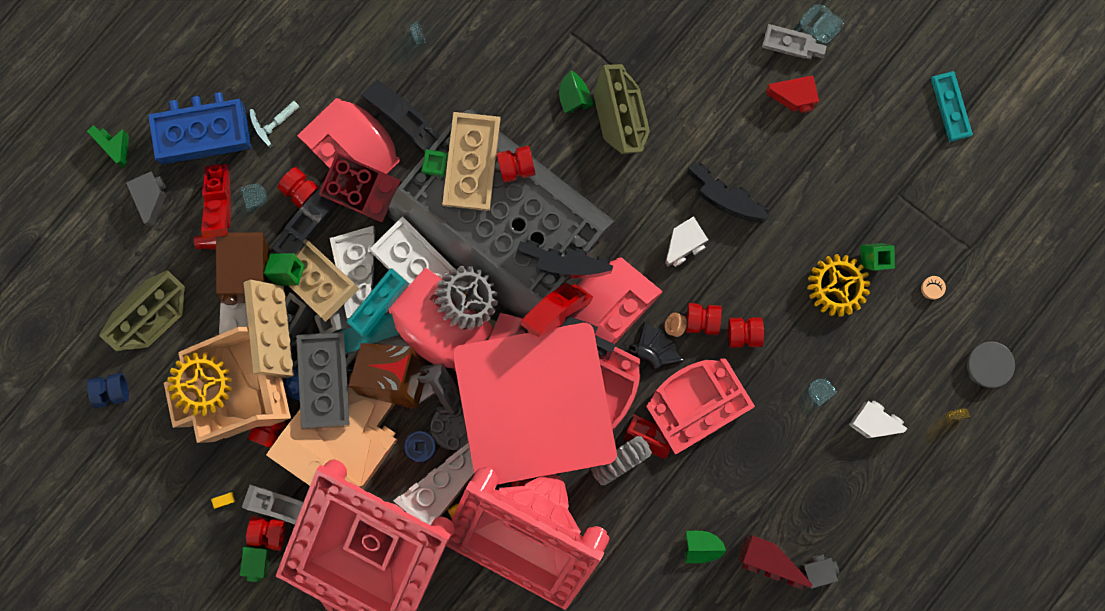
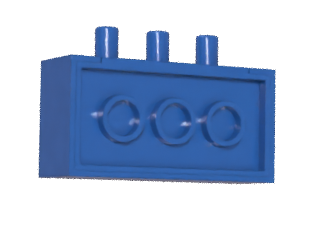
[148,92,251,165]

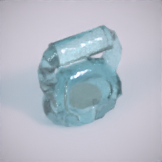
[800,4,843,43]

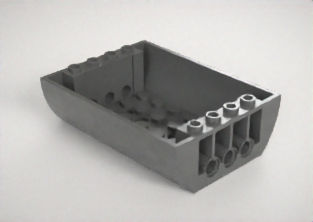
[388,109,616,319]

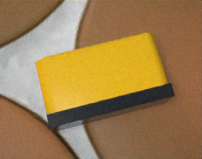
[210,490,236,509]

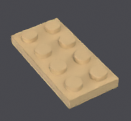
[442,112,501,211]
[289,241,359,322]
[244,280,294,378]

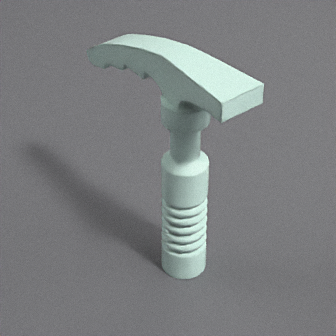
[250,101,300,148]

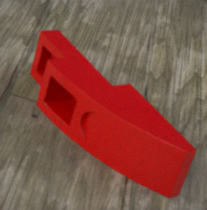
[201,164,231,239]
[520,282,593,338]

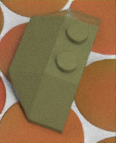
[594,64,650,154]
[99,270,185,351]

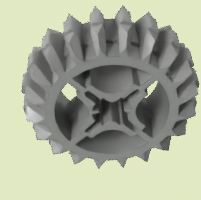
[434,266,498,330]
[591,436,652,485]

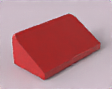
[623,415,671,459]

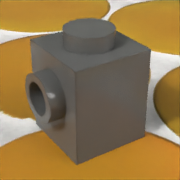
[801,554,840,589]

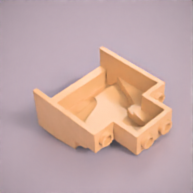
[164,327,291,443]
[266,385,398,489]

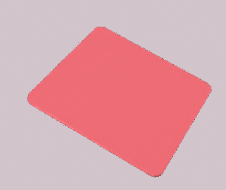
[453,323,617,484]

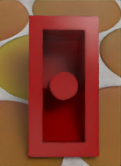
[766,75,819,113]

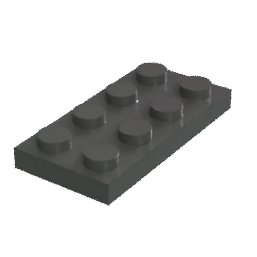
[296,332,350,430]

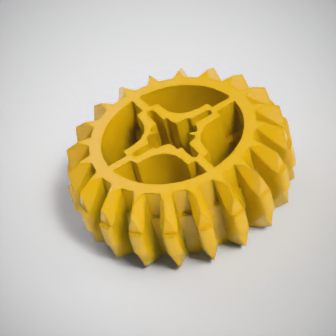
[807,254,870,317]
[167,353,232,417]

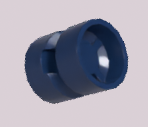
[87,373,129,409]
[404,431,437,463]

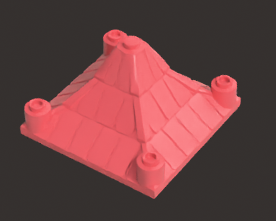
[276,459,455,611]
[446,467,610,610]

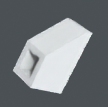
[665,217,708,267]
[849,401,907,438]

